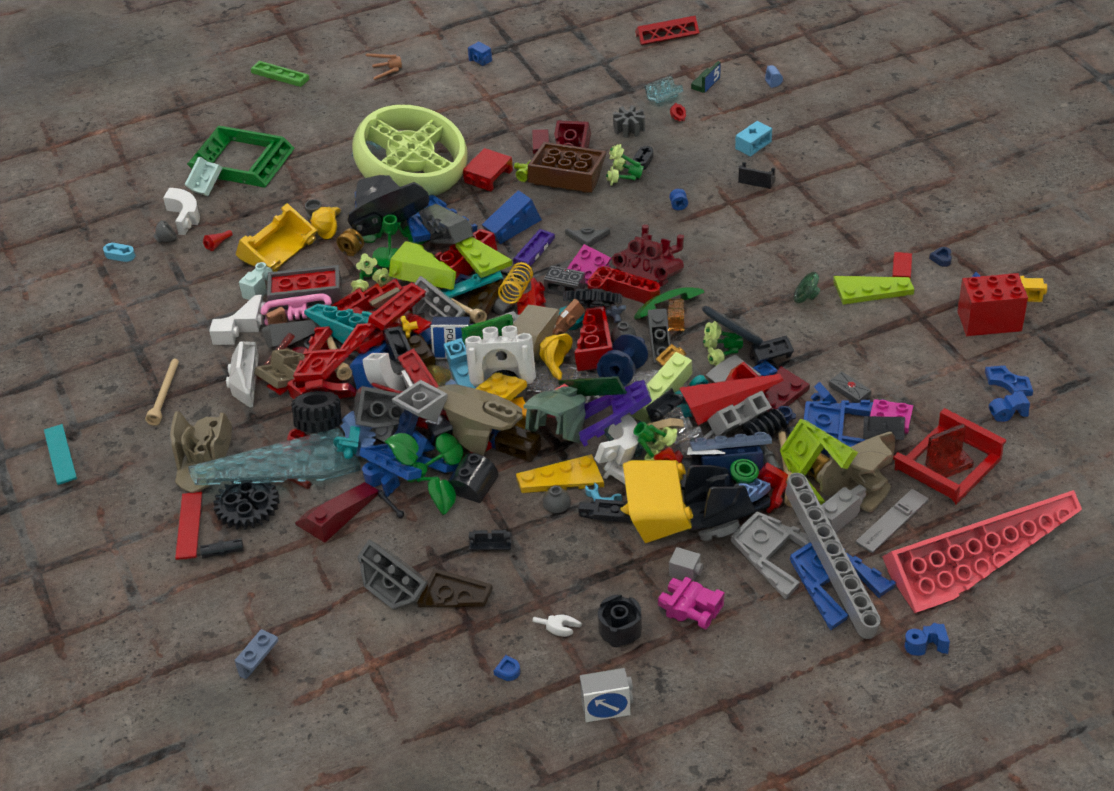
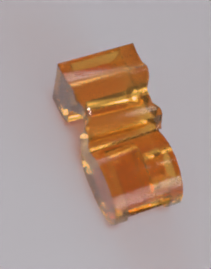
[668,299,684,331]

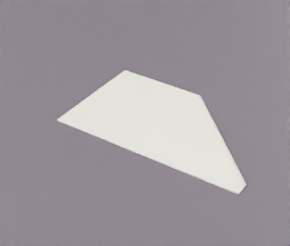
[687,447,725,455]

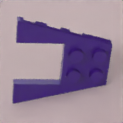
[579,380,652,447]

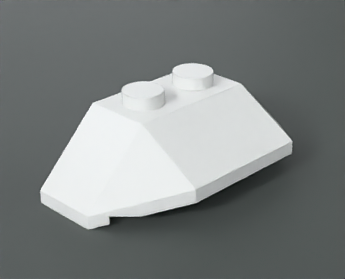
[226,341,259,407]

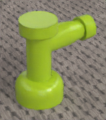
[514,160,531,182]

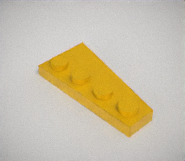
[516,454,604,493]

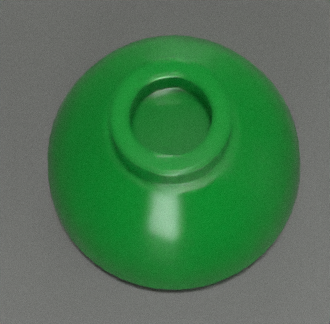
[730,459,759,484]

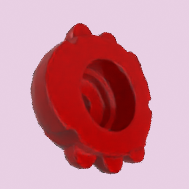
[670,103,686,122]

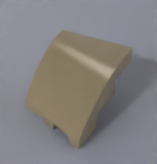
[254,349,305,389]

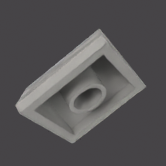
[392,380,448,422]

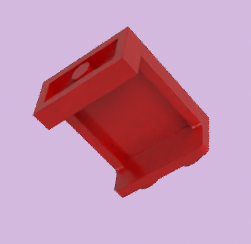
[463,148,513,192]

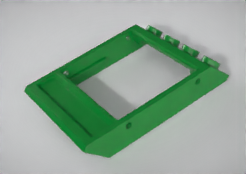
[187,126,295,188]

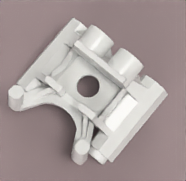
[465,326,536,387]

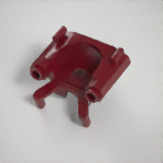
[611,224,684,287]

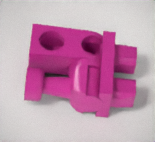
[658,577,725,630]

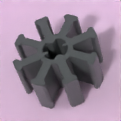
[613,105,645,138]

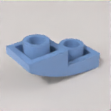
[739,478,771,502]

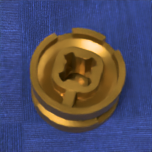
[336,228,364,256]

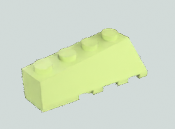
[628,352,692,424]

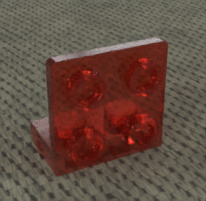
[925,424,974,478]

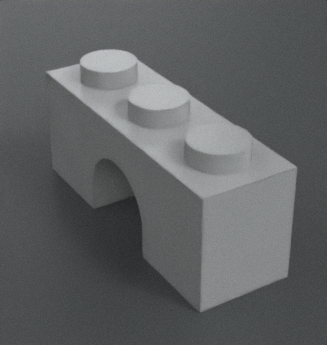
[707,391,772,436]

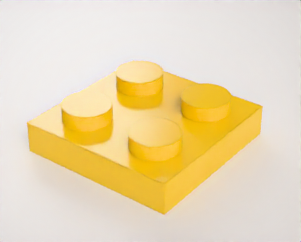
[475,372,527,401]

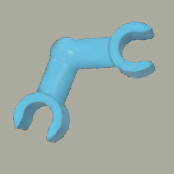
[585,483,622,501]

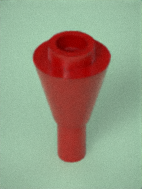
[203,230,233,251]

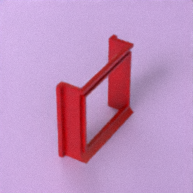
[893,408,1006,505]

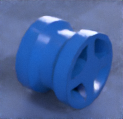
[669,189,688,210]

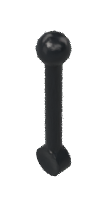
[377,490,404,518]

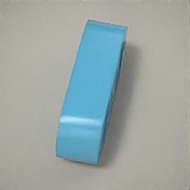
[103,243,135,262]

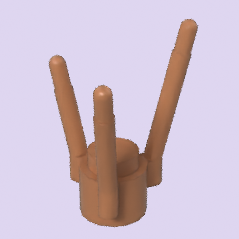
[366,53,402,80]

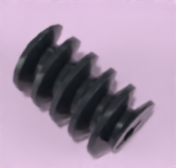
[743,408,787,436]

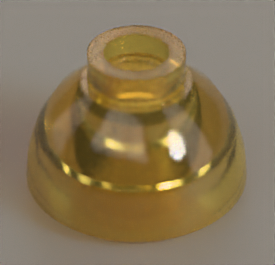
[427,365,451,387]

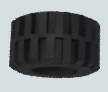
[291,391,342,433]

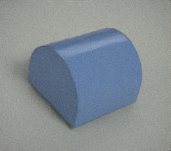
[765,65,783,88]

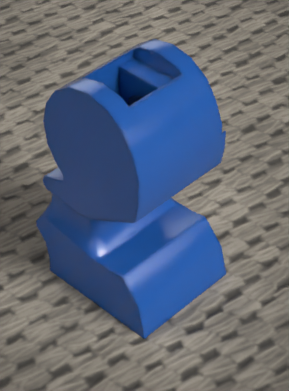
[988,391,1030,422]
[362,462,400,497]
[905,623,950,656]

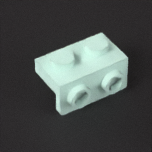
[185,157,222,196]

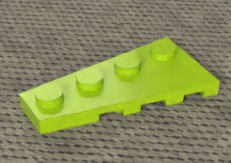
[833,276,914,305]

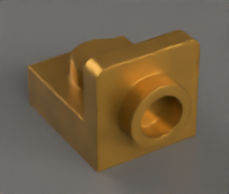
[656,344,687,367]

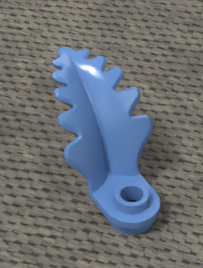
[341,411,376,457]

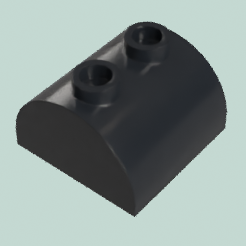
[448,453,498,503]

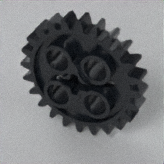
[563,288,622,307]
[213,475,280,530]

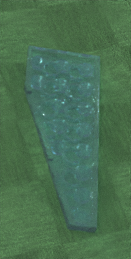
[188,428,361,485]

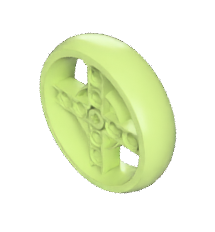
[352,105,467,196]

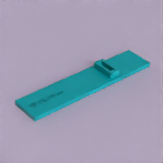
[441,271,503,298]
[44,424,77,485]

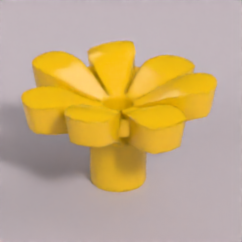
[400,316,418,339]

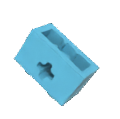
[735,121,772,156]

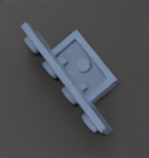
[690,432,772,451]

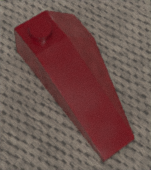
[554,120,591,148]
[295,482,379,543]

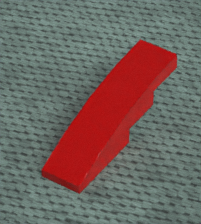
[331,278,402,311]

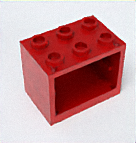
[957,273,1028,336]

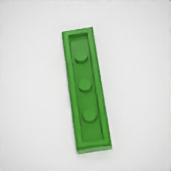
[251,61,309,87]

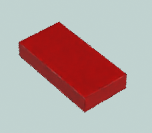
[892,252,912,279]

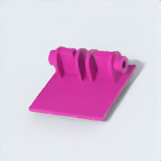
[567,244,611,284]
[870,399,913,434]

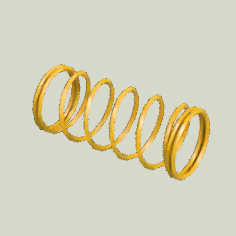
[498,262,533,304]

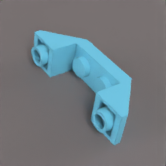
[444,338,477,389]

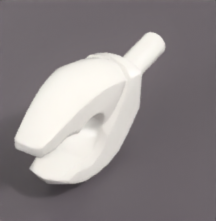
[533,615,582,637]

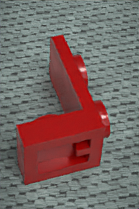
[757,462,788,513]

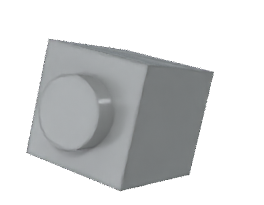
[669,547,703,582]

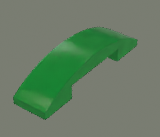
[634,287,705,320]

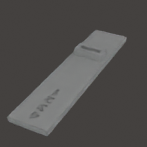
[856,489,929,554]

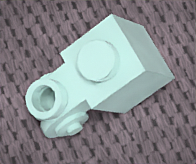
[239,262,273,300]

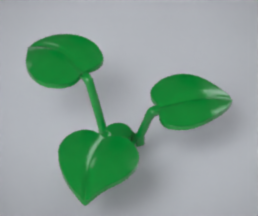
[357,214,428,268]
[385,433,463,515]

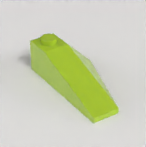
[389,241,456,290]

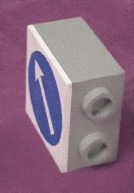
[580,668,633,722]

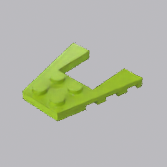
[780,419,858,505]

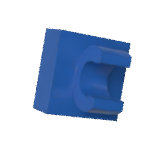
[811,382,837,404]

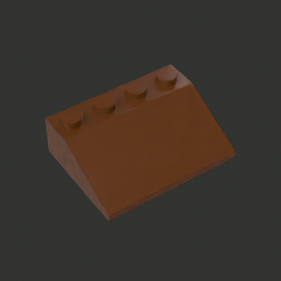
[528,142,606,193]

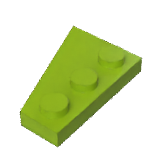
[456,236,513,278]

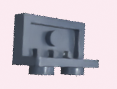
[234,629,278,679]

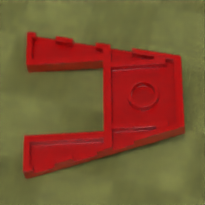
[293,323,375,381]

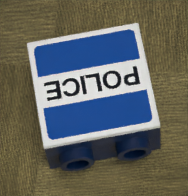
[431,317,473,359]

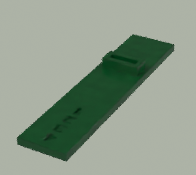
[558,376,627,396]

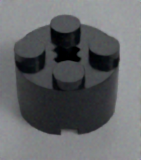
[598,594,642,648]

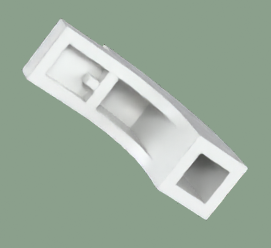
[163,188,200,235]
[363,353,409,391]
[594,414,639,465]

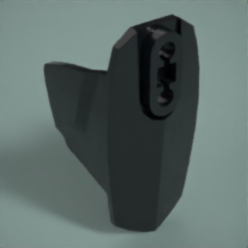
[347,175,429,236]
[684,465,771,530]

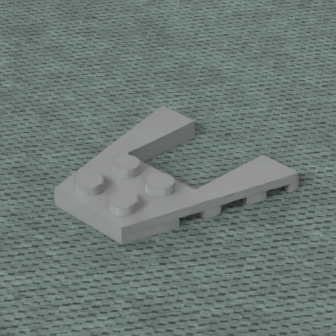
[731,512,810,599]

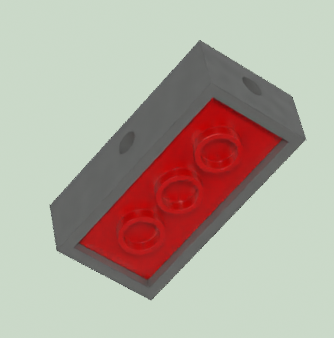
[267,265,342,311]

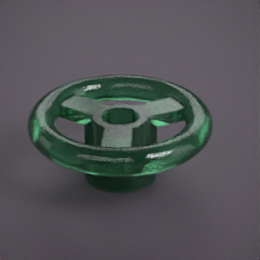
[793,272,820,304]

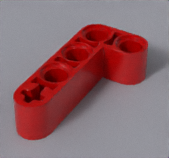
[587,266,660,305]

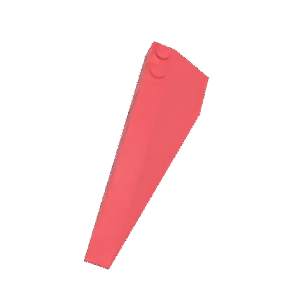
[882,490,1082,613]

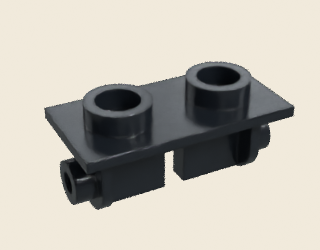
[646,388,684,423]
[469,529,512,550]

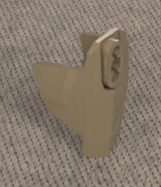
[437,384,522,456]
[170,411,232,493]
[816,432,895,512]

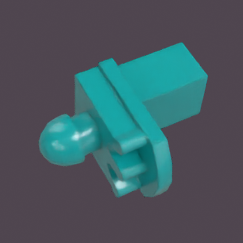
[333,426,360,459]

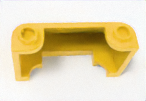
[236,203,317,272]
[623,460,693,543]

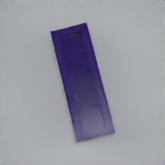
[513,229,555,269]

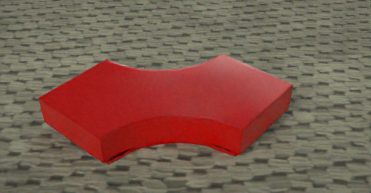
[305,379,357,399]

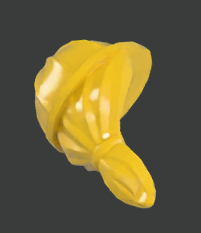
[310,207,341,239]
[539,333,573,380]

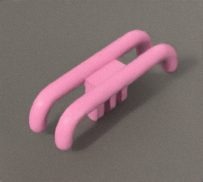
[260,294,332,326]

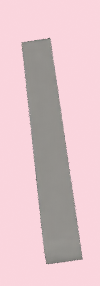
[785,473,881,639]

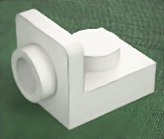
[603,460,625,484]

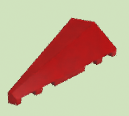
[679,373,783,426]

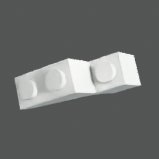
[209,295,266,345]

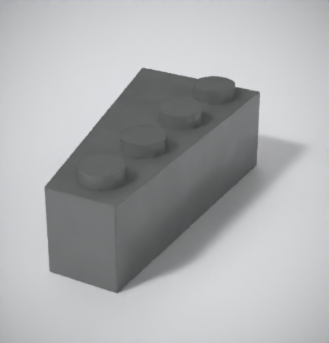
[418,204,473,244]

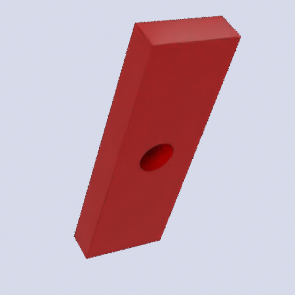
[354,322,403,354]

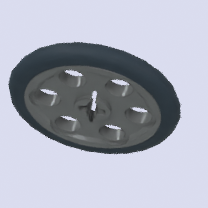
[702,306,764,345]

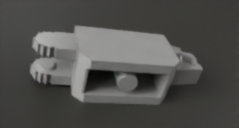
[813,484,866,533]

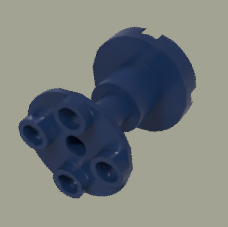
[597,334,648,387]

